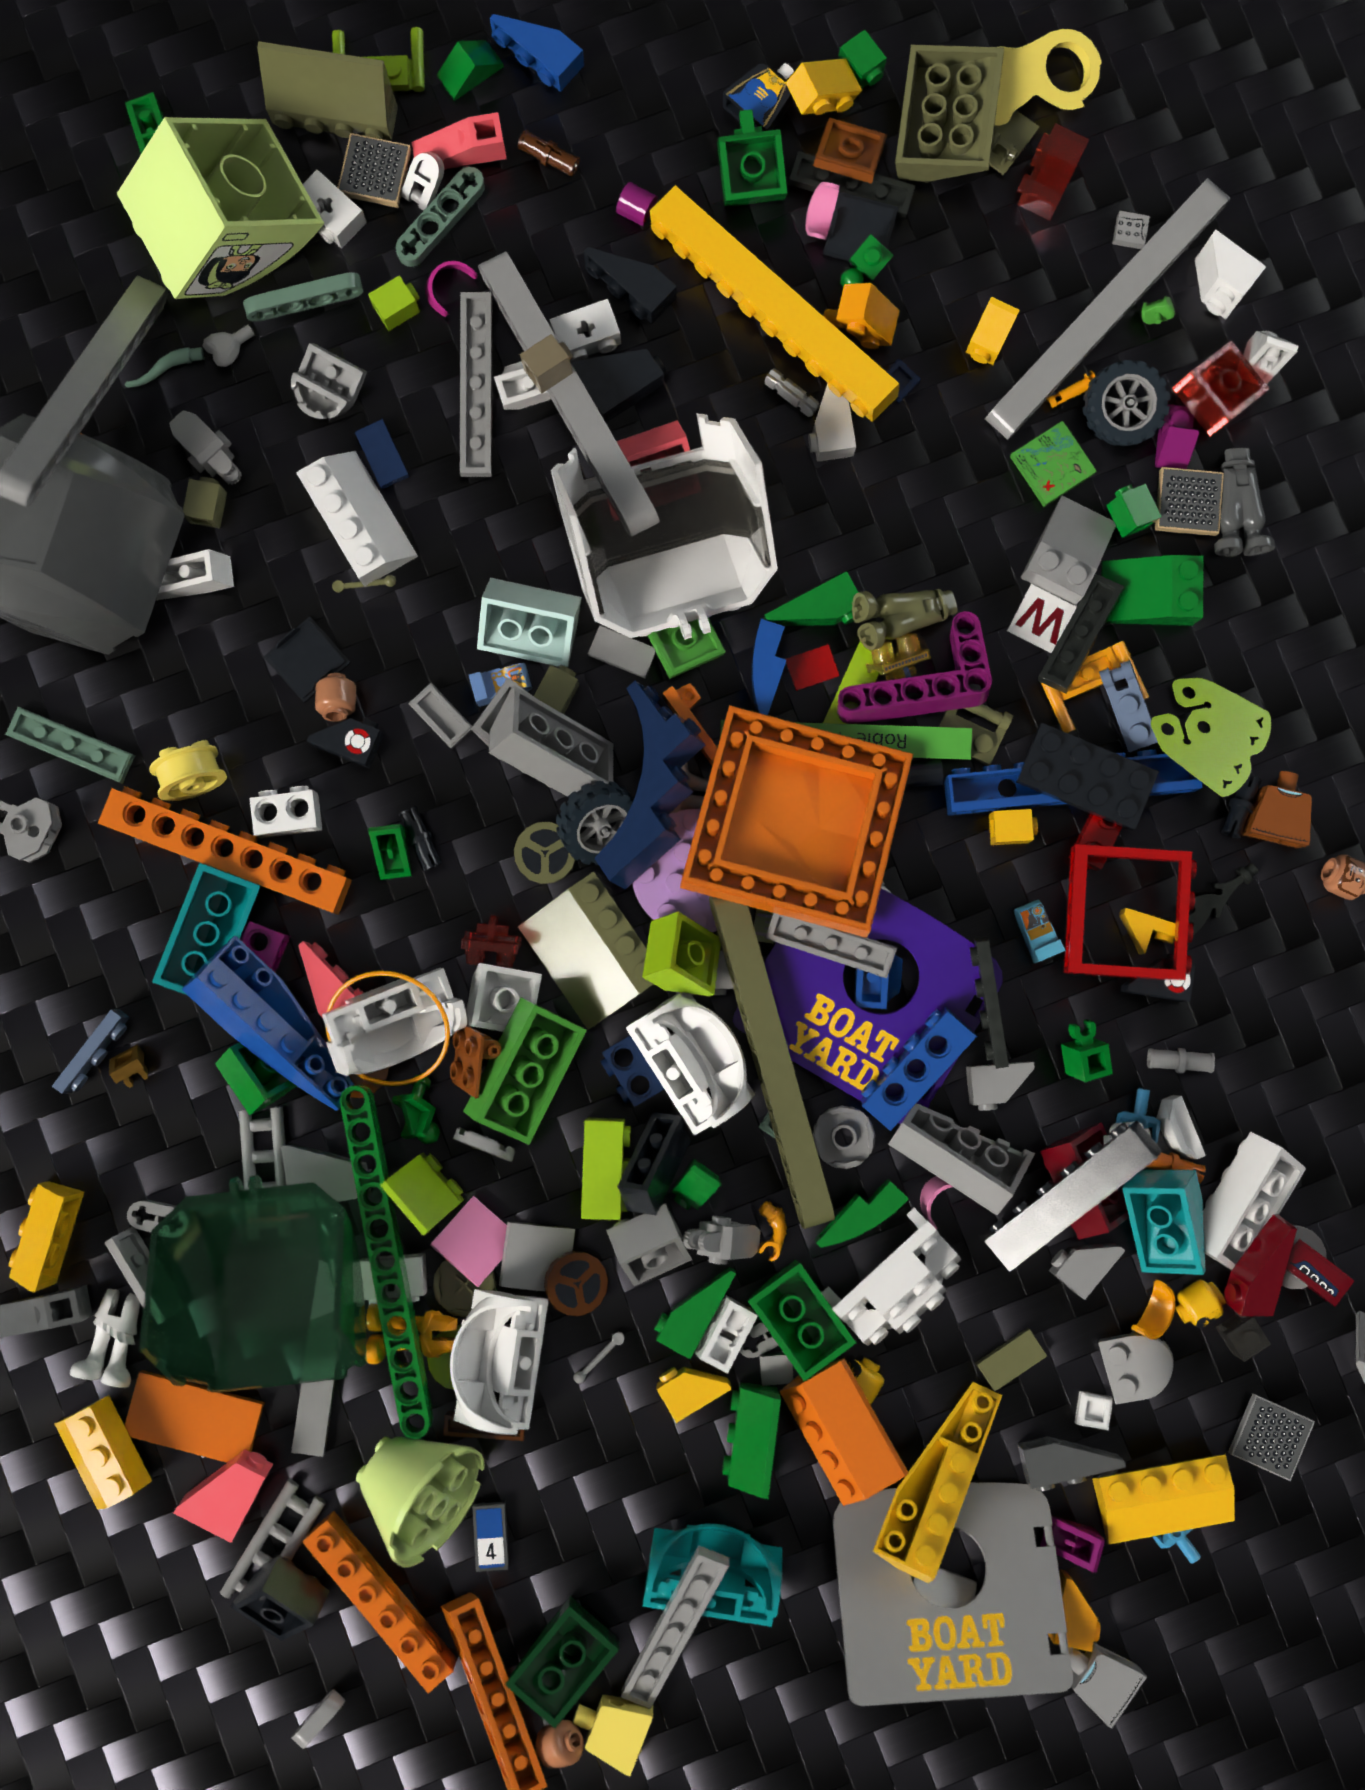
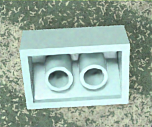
[477,578,582,668]

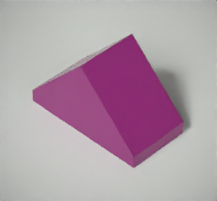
[1040,1515,1105,1572]

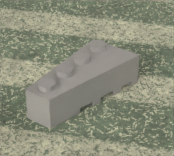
[888,1103,1035,1215]

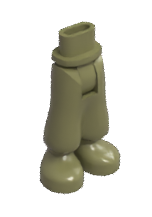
[852,589,958,650]

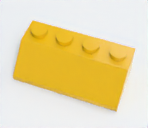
[1092,1454,1235,1545]

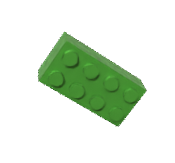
[463,997,587,1145]

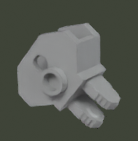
[0,798,62,863]

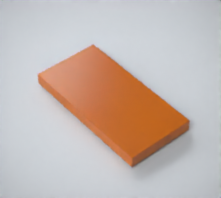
[124,1370,265,1463]

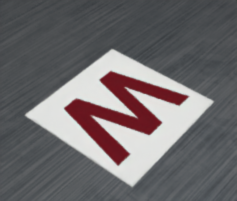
[1007,584,1077,653]

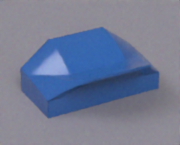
[854,955,903,1009]

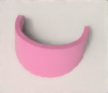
[806,182,840,240]
[920,1176,952,1230]

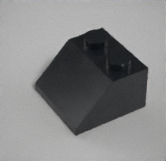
[231,1556,330,1641]

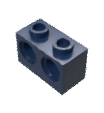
[600,1035,664,1107]

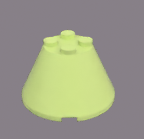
[356,1436,485,1567]

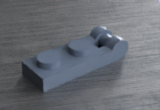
[1099,660,1157,752]

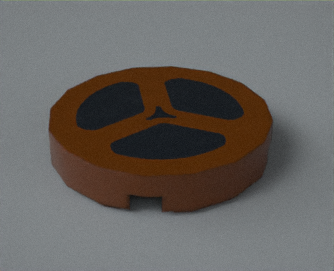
[544,1251,608,1316]

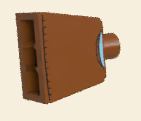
[1242,771,1312,848]

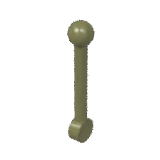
[332,575,396,592]

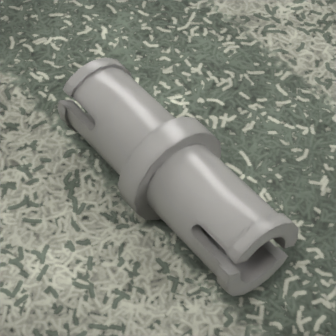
[1147,1048,1215,1073]

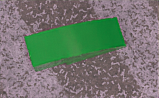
[814,1179,909,1248]

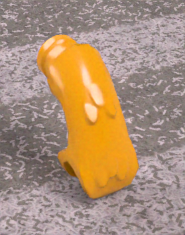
[759,1201,787,1261]

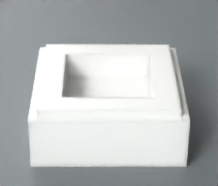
[1075,1391,1113,1430]

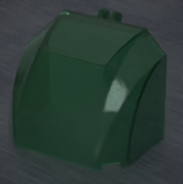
[139,1175,366,1393]

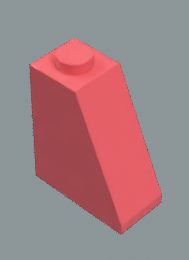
[174,1450,273,1543]

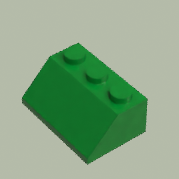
[747,1260,856,1382]
[722,1382,781,1499]

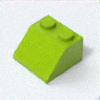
[642,911,721,996]

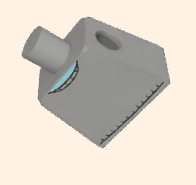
[1068,1643,1147,1729]

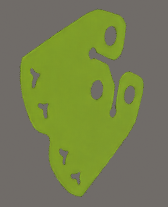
[1151,678,1271,797]

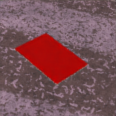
[785,644,840,691]

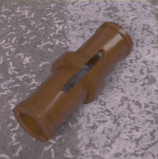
[517,130,580,177]

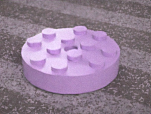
[632,809,717,932]

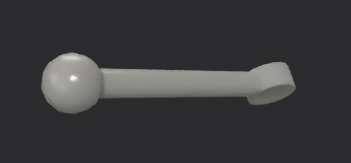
[574,1332,625,1384]

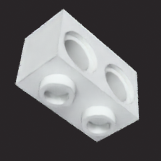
[250,786,322,838]
[695,1295,758,1374]

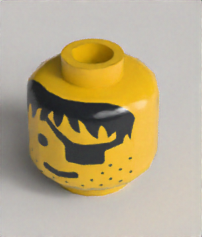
[1175,1280,1226,1328]
[847,1357,884,1405]

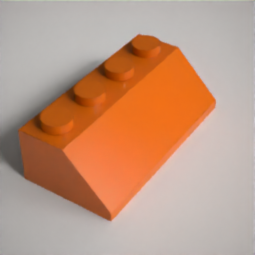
[779,1358,908,1506]

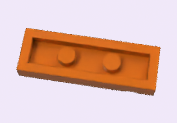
[662,683,717,767]

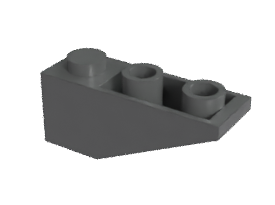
[0,1285,93,1338]
[1017,1436,1126,1491]

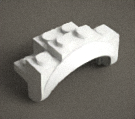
[322,968,467,1076]
[626,992,755,1135]
[822,1207,961,1346]
[450,1289,549,1435]

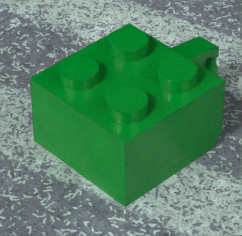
[717,109,787,207]

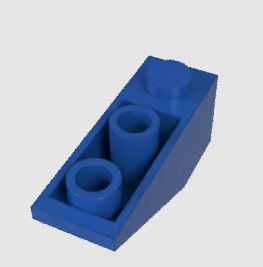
[490,14,584,92]

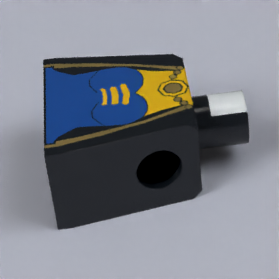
[723,63,794,131]

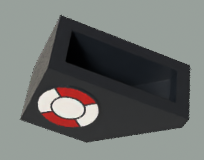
[307,717,384,769]
[1120,954,1196,1002]

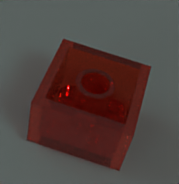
[1172,340,1269,437]

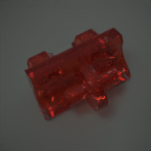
[461,915,522,968]

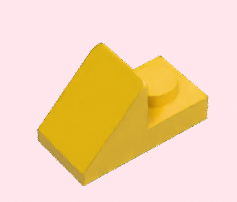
[1119,908,1176,955]

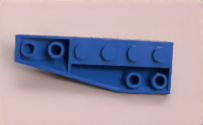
[181,935,354,1111]

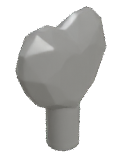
[203,325,255,367]

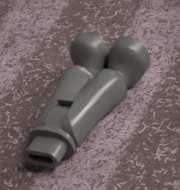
[1214,448,1275,557]

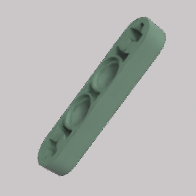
[395,167,485,267]
[243,272,363,321]

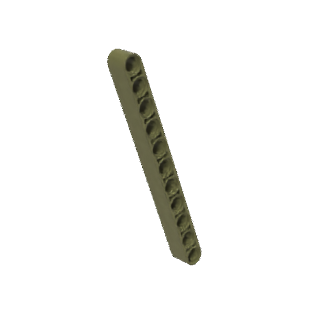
[709,896,835,1229]

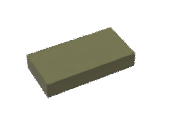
[975,1328,1047,1392]

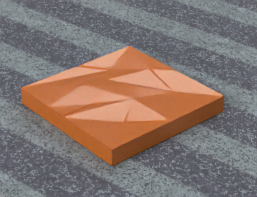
[680,705,913,938]

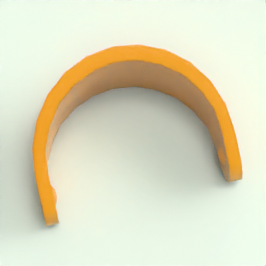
[1131,1280,1176,1340]

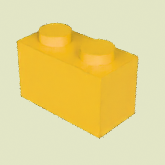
[786,58,862,115]

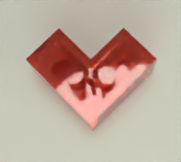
[1017,124,1089,220]

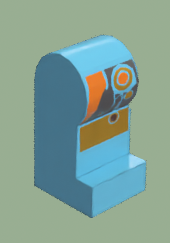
[1014,899,1065,963]

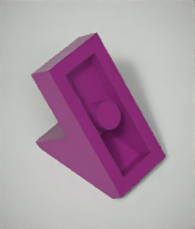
[1155,404,1199,469]

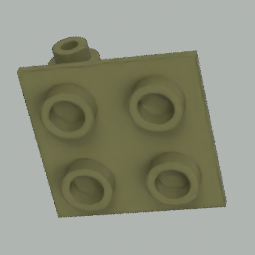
[989,110,1039,175]

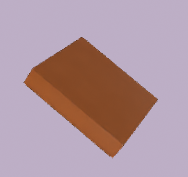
[813,118,887,184]

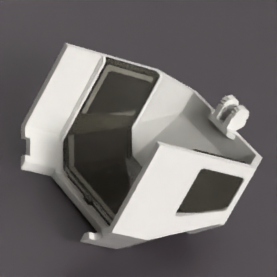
[551,413,778,639]

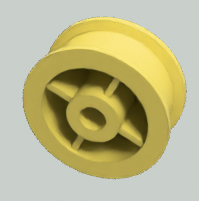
[149,740,227,801]

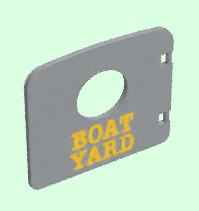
[833,1483,1073,1706]

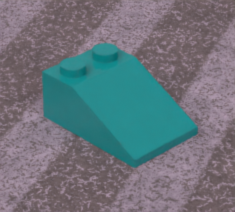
[1122,1170,1206,1275]

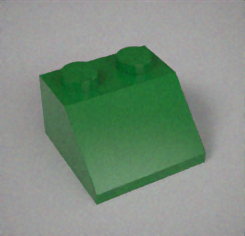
[215,1042,297,1115]

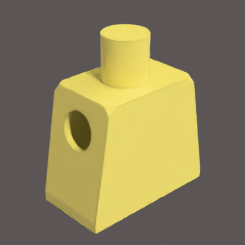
[572,1695,653,1776]

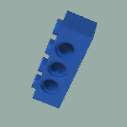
[861,1006,977,1131]

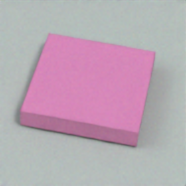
[430,1196,507,1288]

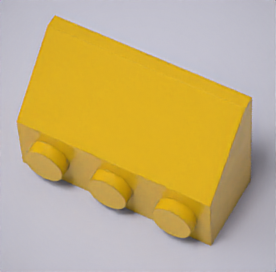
[9,1181,85,1292]
[55,1395,152,1510]

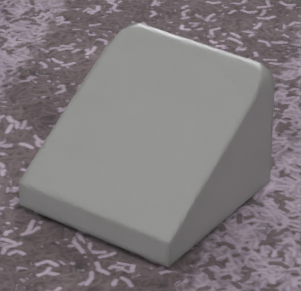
[759,1351,793,1386]

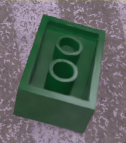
[505,1596,619,1728]

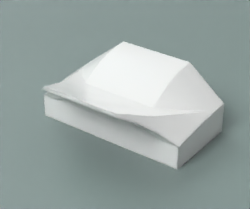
[494,361,551,410]
[1156,1095,1206,1159]

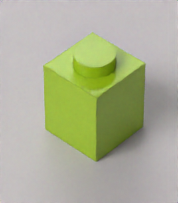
[368,275,420,331]

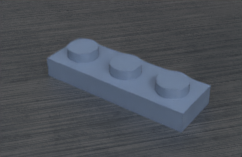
[52,1010,130,1094]

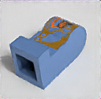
[469,663,532,707]

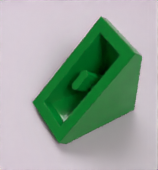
[437,40,504,101]
[368,824,412,880]

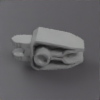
[169,410,242,485]
[683,1216,761,1264]

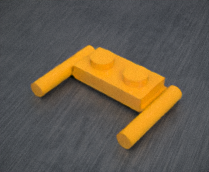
[1041,641,1149,733]

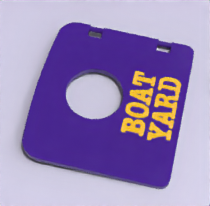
[733,888,1003,1124]

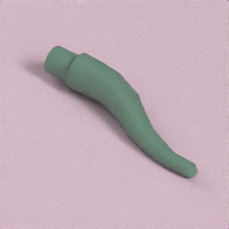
[125,347,204,388]

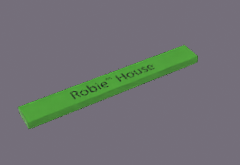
[720,720,972,760]

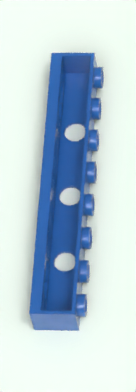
[944,750,1202,816]

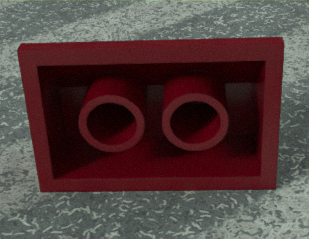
[1040,1122,1129,1240]

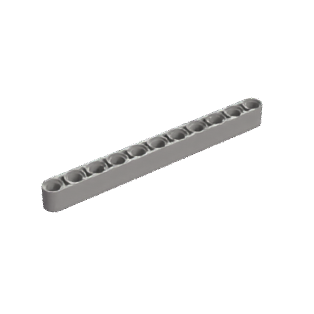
[985,178,1231,440]
[478,251,660,537]
[0,275,168,507]

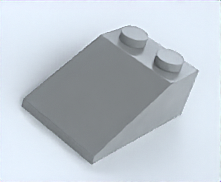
[1020,496,1116,605]

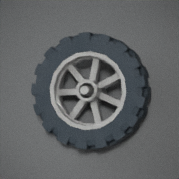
[1083,360,1170,446]
[556,781,634,865]

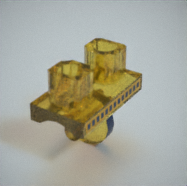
[866,633,931,681]

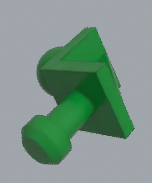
[841,234,894,288]
[391,1074,440,1144]

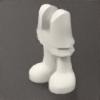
[69,1288,140,1388]

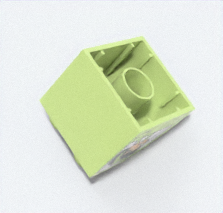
[117,117,324,299]

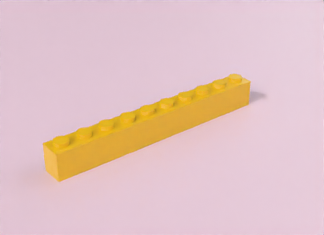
[649,185,899,422]

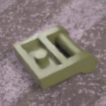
[939,704,1014,766]

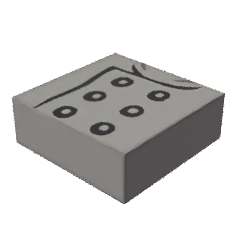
[1112,211,1150,249]

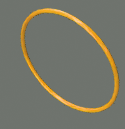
[326,971,450,1086]

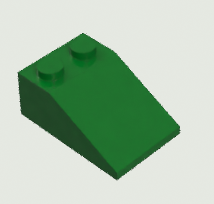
[1101,555,1204,626]

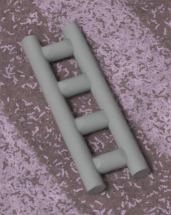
[239,1107,292,1238]
[220,1479,326,1599]

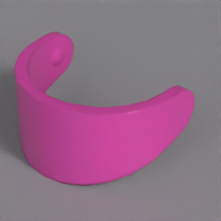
[425,261,478,317]

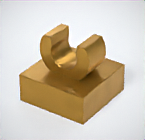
[109,1044,148,1088]

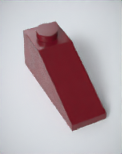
[1224,1214,1297,1316]

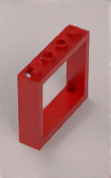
[1064,844,1197,981]

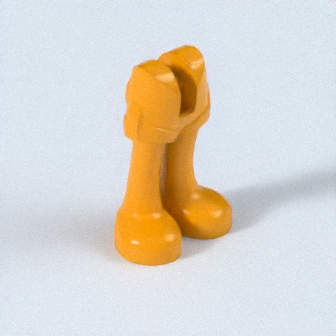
[366,1304,458,1364]

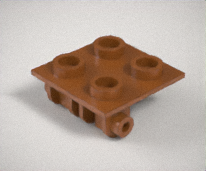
[450,1025,501,1098]

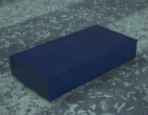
[355,419,409,489]

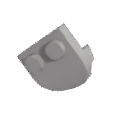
[291,343,367,419]
[1098,1330,1174,1405]

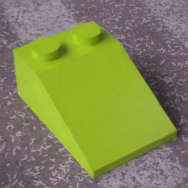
[380,1152,464,1235]

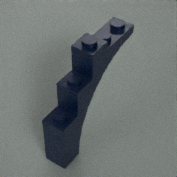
[594,680,705,889]

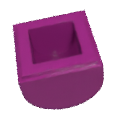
[616,182,658,226]

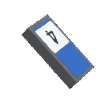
[472,1502,509,1572]

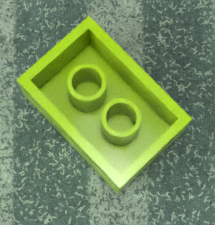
[581,1117,631,1220]

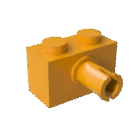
[823,283,900,349]

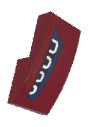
[1286,1239,1354,1307]

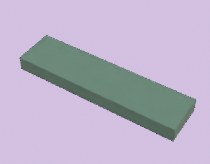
[5,706,135,784]

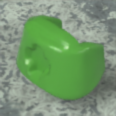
[1141,296,1175,324]

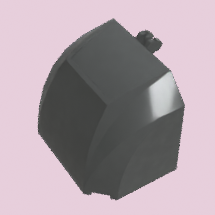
[0,414,185,655]

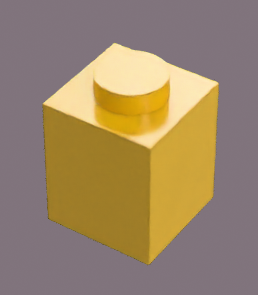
[989,809,1038,845]

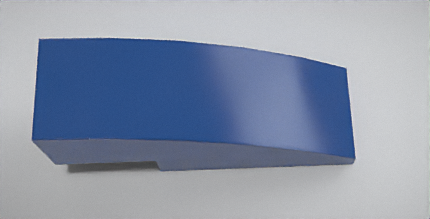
[752,619,786,715]

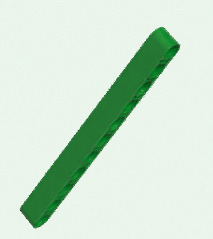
[340,1085,433,1439]

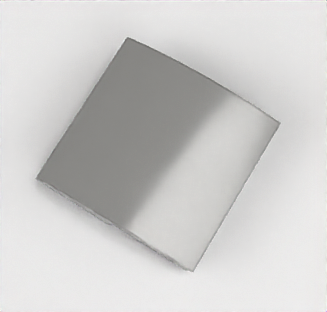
[499,1221,575,1291]

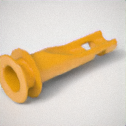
[1047,370,1096,408]

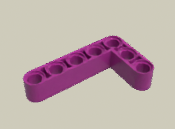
[837,611,992,724]

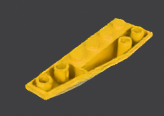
[873,1382,1003,1584]

